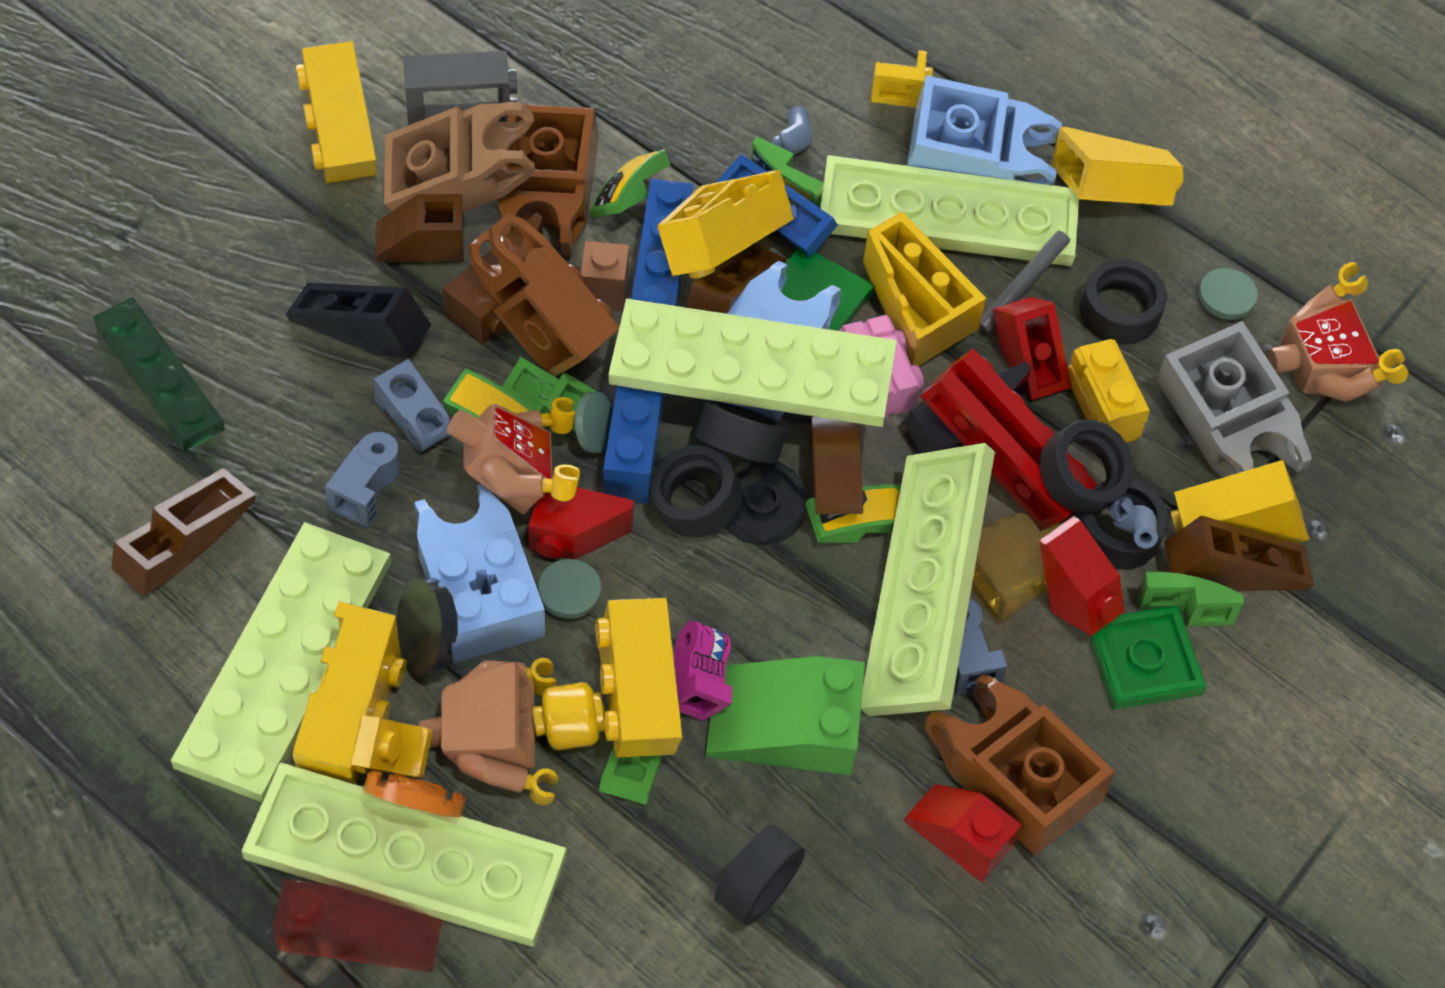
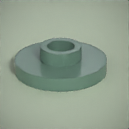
[1199,268,1258,320]
[575,392,613,453]
[538,559,601,619]

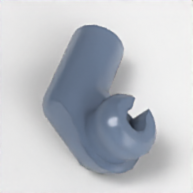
[771,106,812,155]
[1108,496,1158,549]

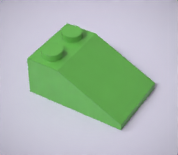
[705,656,865,775]

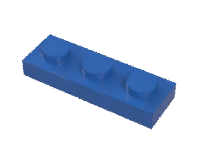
[716,154,838,257]

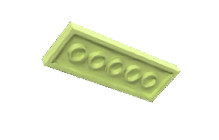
[820,155,1079,266]
[608,299,897,427]
[861,443,995,716]
[171,522,391,803]
[241,762,567,947]

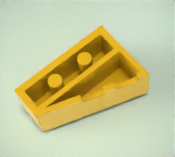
[296,41,377,183]
[657,170,794,278]
[863,211,986,366]
[595,598,682,758]
[292,601,407,785]

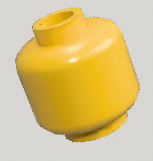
[533,682,605,751]

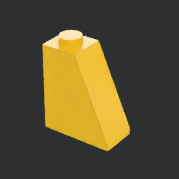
[1050,127,1183,206]
[1171,460,1310,543]

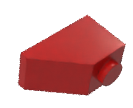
[993,297,1071,400]
[528,487,634,559]
[1039,516,1125,636]
[904,784,1022,883]

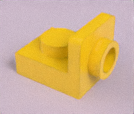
[870,51,933,108]
[351,715,433,778]

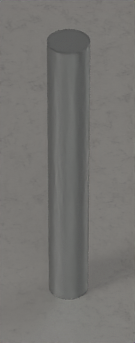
[978,230,1070,335]

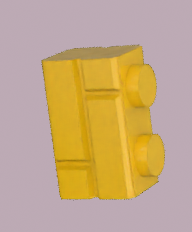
[1068,339,1150,443]

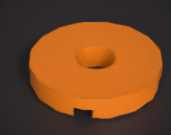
[363,770,466,817]

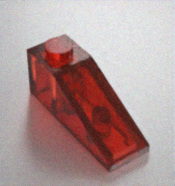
[273,879,442,972]

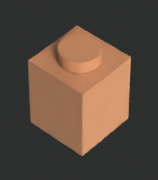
[581,241,629,312]

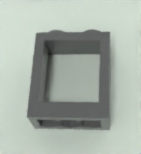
[403,51,518,126]

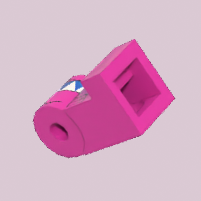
[673,620,732,721]

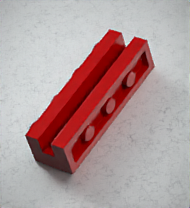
[920,348,1097,531]

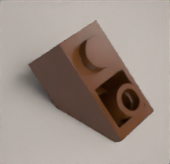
[376,194,464,262]

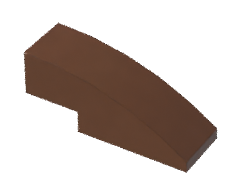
[810,416,863,514]
[111,468,256,596]

